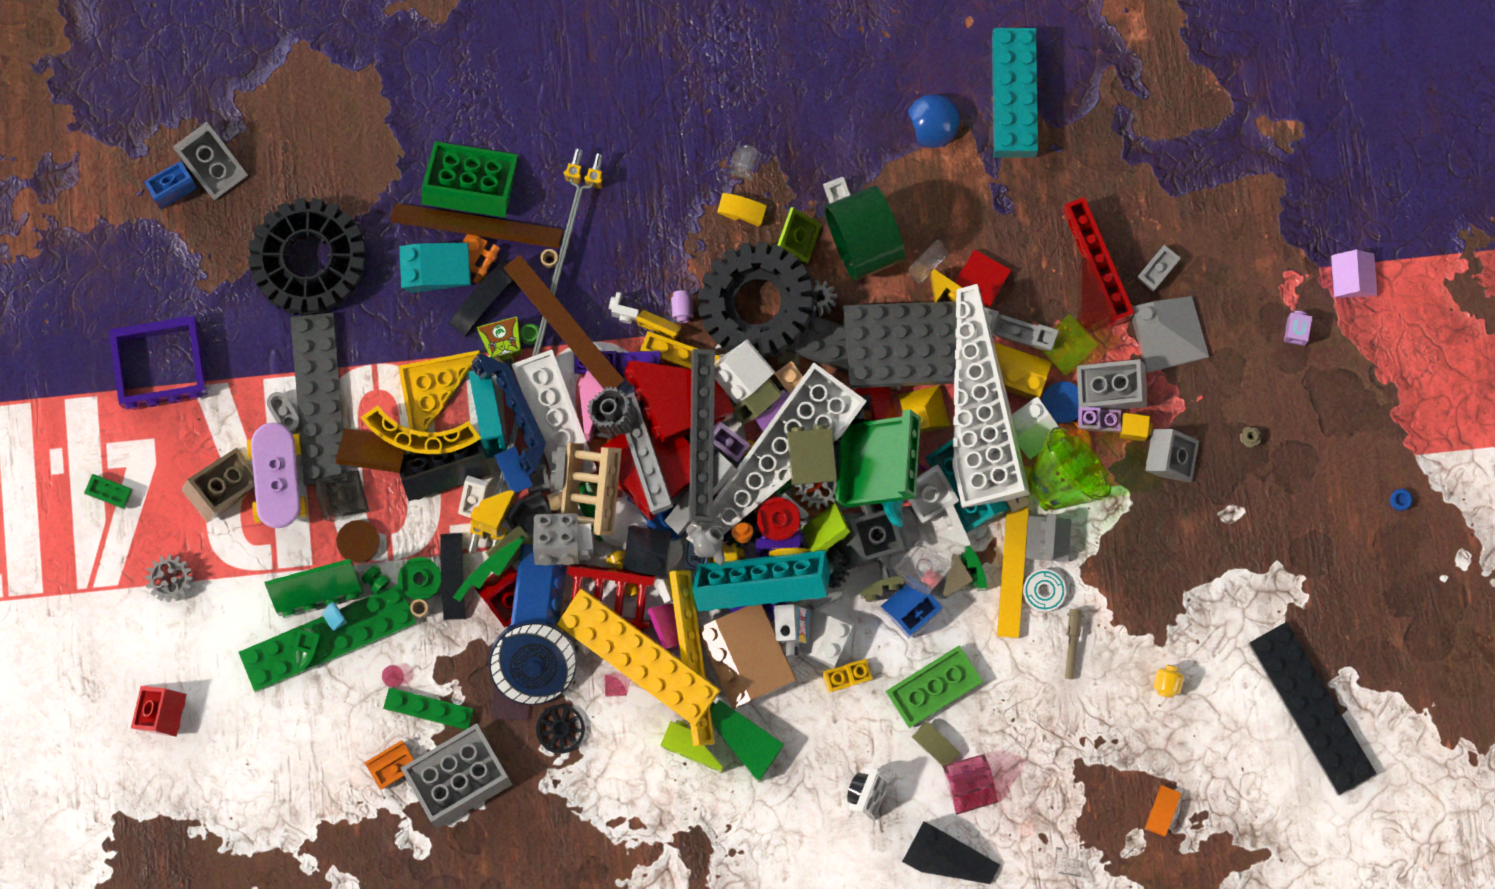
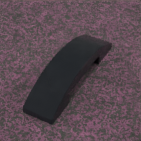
[449,260,514,337]
[440,533,466,620]

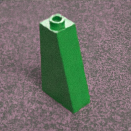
[710,700,784,782]

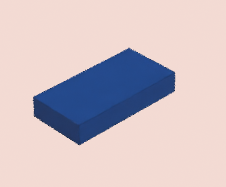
[494,446,533,494]

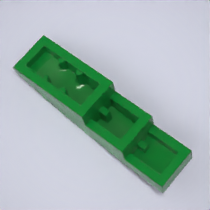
[453,535,525,602]

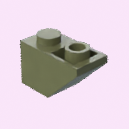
[733,378,782,425]

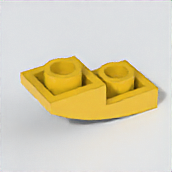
[717,193,767,227]
[822,659,873,693]

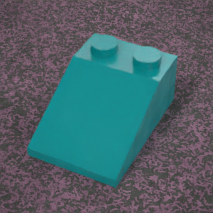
[399,243,471,293]

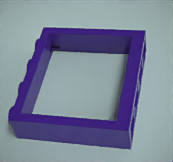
[109,316,208,410]

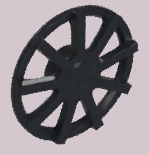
[536,705,585,754]

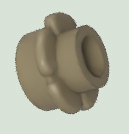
[1240,426,1261,448]

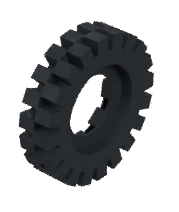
[698,242,817,361]

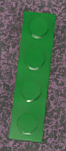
[383,687,474,730]

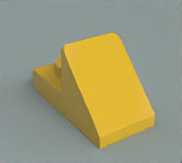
[930,269,962,303]

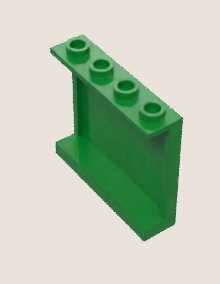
[835,409,921,508]

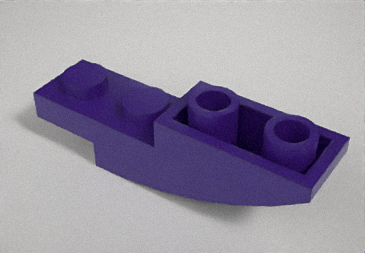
[574,351,662,377]

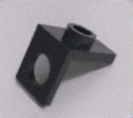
[508,498,539,536]

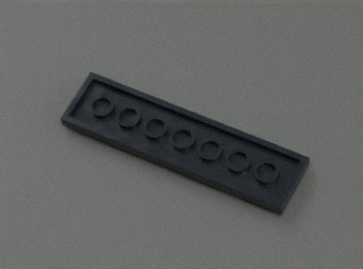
[1248,621,1377,796]

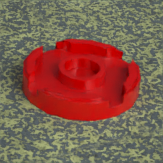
[757,497,800,541]

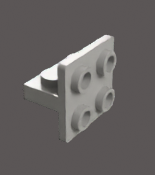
[1025,513,1071,562]

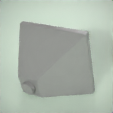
[1132,296,1209,373]

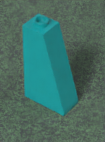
[468,371,507,459]

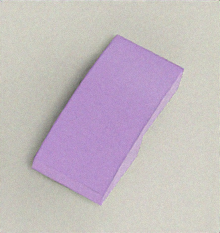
[1078,407,1121,433]

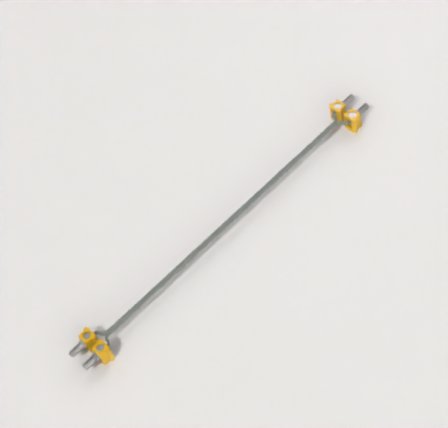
[468,149,603,553]

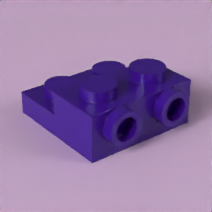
[756,530,804,557]

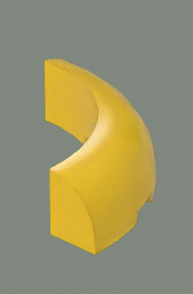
[360,405,481,454]

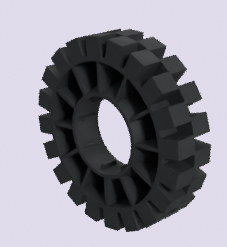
[248,198,367,316]

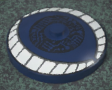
[489,620,577,705]

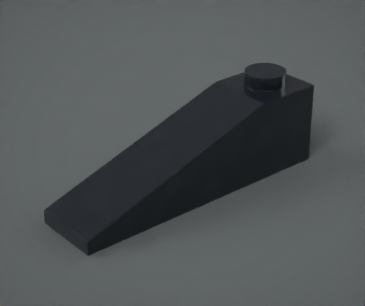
[902,821,1000,884]

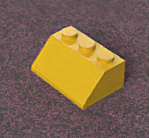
[994,342,1052,400]

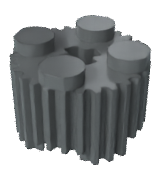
[587,386,636,436]

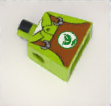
[477,316,521,370]

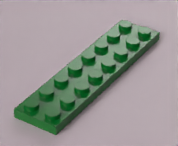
[238,584,417,693]

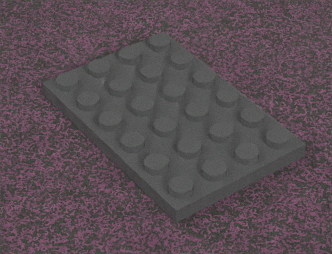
[843,301,957,388]

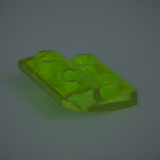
[1040,313,1099,376]

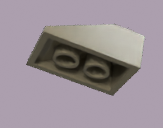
[181,448,255,523]

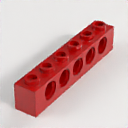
[1063,197,1134,326]

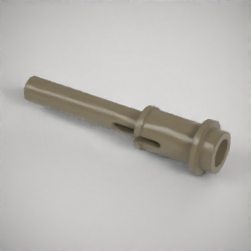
[1065,609,1084,679]

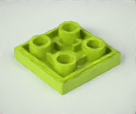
[801,503,850,552]

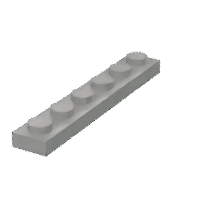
[626,392,673,515]

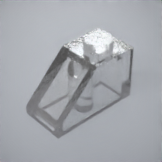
[731,145,758,180]

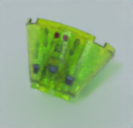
[1028,427,1111,511]

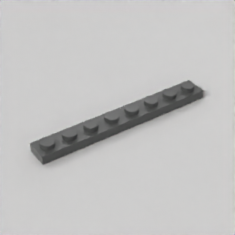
[689,349,715,523]

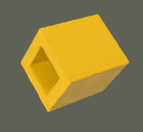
[1119,413,1153,441]

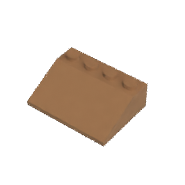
[699,604,797,709]

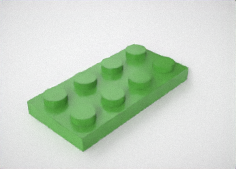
[885,645,983,729]

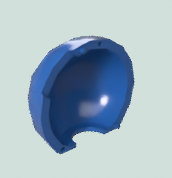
[908,94,960,148]

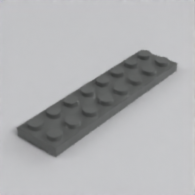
[290,313,348,486]

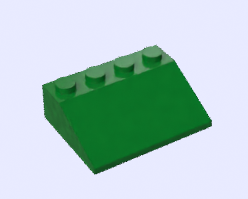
[422,141,518,218]
[264,559,364,618]

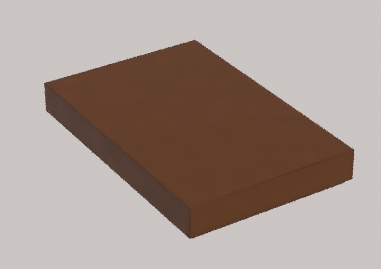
[336,428,406,473]

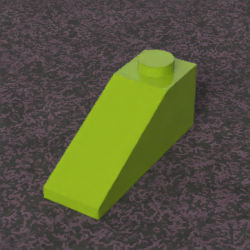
[660,720,723,773]

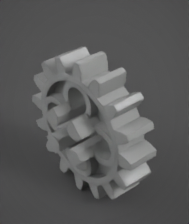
[794,475,837,509]
[145,554,194,603]

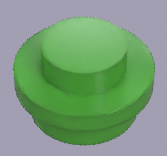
[519,324,539,345]

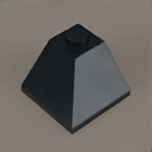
[623,526,672,576]

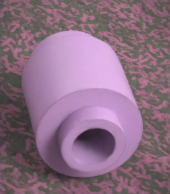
[671,290,694,323]

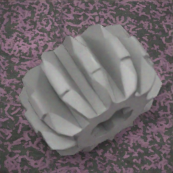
[814,280,837,317]

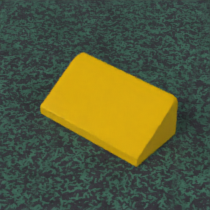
[636,310,681,341]

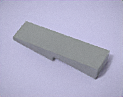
[665,452,738,536]

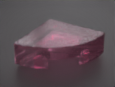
[604,674,627,697]

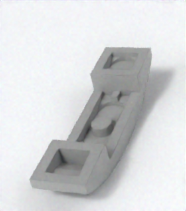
[984,307,1059,351]

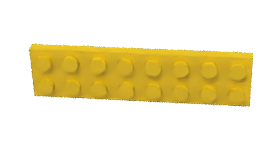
[557,589,721,726]

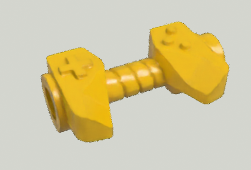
[606,550,639,598]

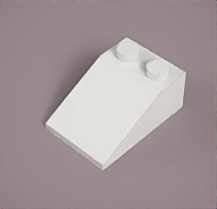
[781,603,853,669]

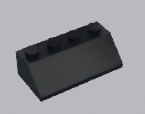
[399,431,491,501]

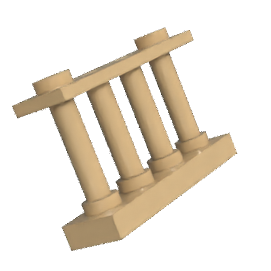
[561,443,622,535]

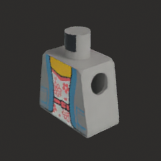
[774,604,812,657]

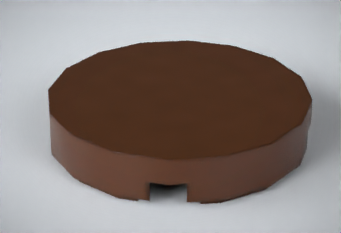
[336,520,380,563]

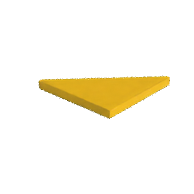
[398,350,480,432]

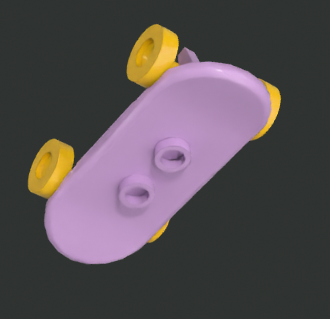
[247,422,308,528]

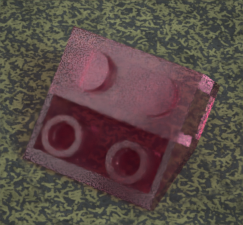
[942,754,998,815]

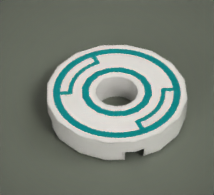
[1023,569,1066,612]

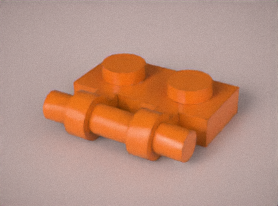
[462,234,500,285]

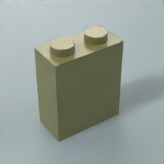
[787,425,837,485]

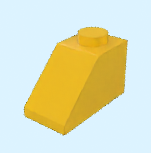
[470,490,515,537]

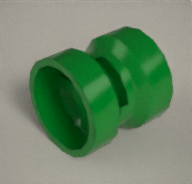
[361,564,392,595]

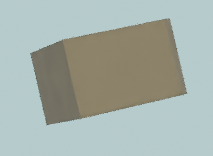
[942,553,973,599]

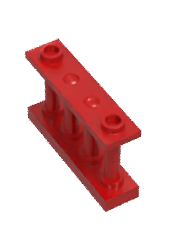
[562,563,656,631]

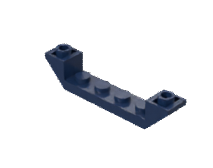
[472,354,546,477]

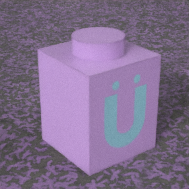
[1284,311,1312,346]

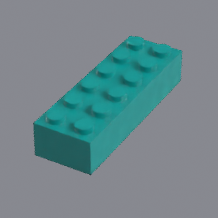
[992,28,1038,158]
[692,550,830,611]

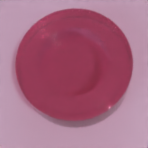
[382,665,404,688]

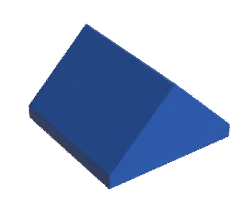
[144,161,197,210]

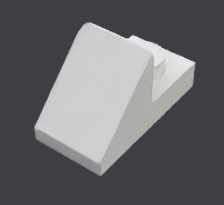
[458,476,489,518]
[937,505,971,549]

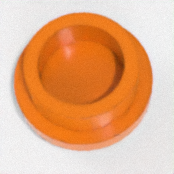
[731,523,753,543]

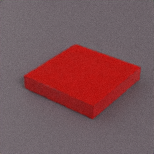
[954,249,1011,307]

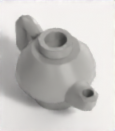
[686,522,725,565]

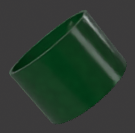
[824,185,906,281]

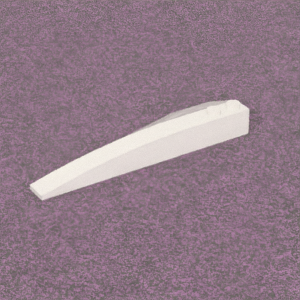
[953,284,1030,508]
[686,363,866,543]

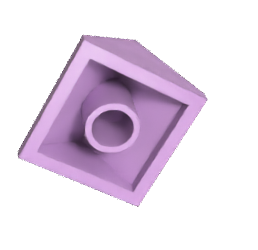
[1331,249,1377,298]

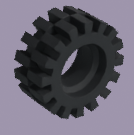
[826,547,851,589]

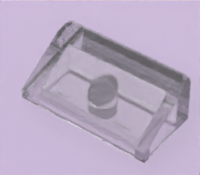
[908,240,948,284]

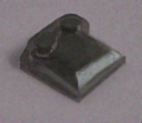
[316,470,370,522]

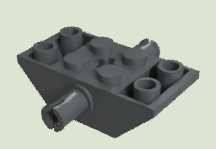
[833,504,924,579]

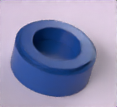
[1389,489,1412,512]

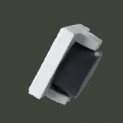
[847,767,890,820]

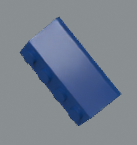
[510,544,567,627]

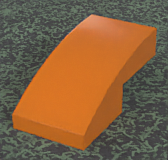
[1144,785,1182,837]

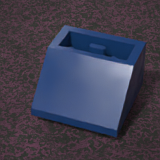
[880,578,943,639]

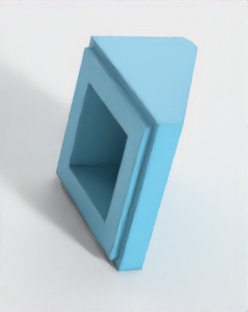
[322,602,347,631]

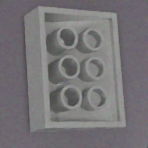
[401,724,513,829]

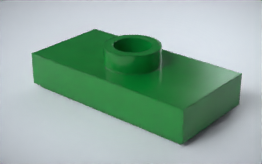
[84,474,133,510]

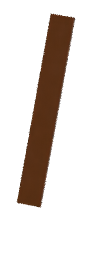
[391,203,563,248]
[504,254,626,389]

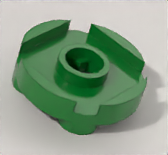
[398,557,441,601]

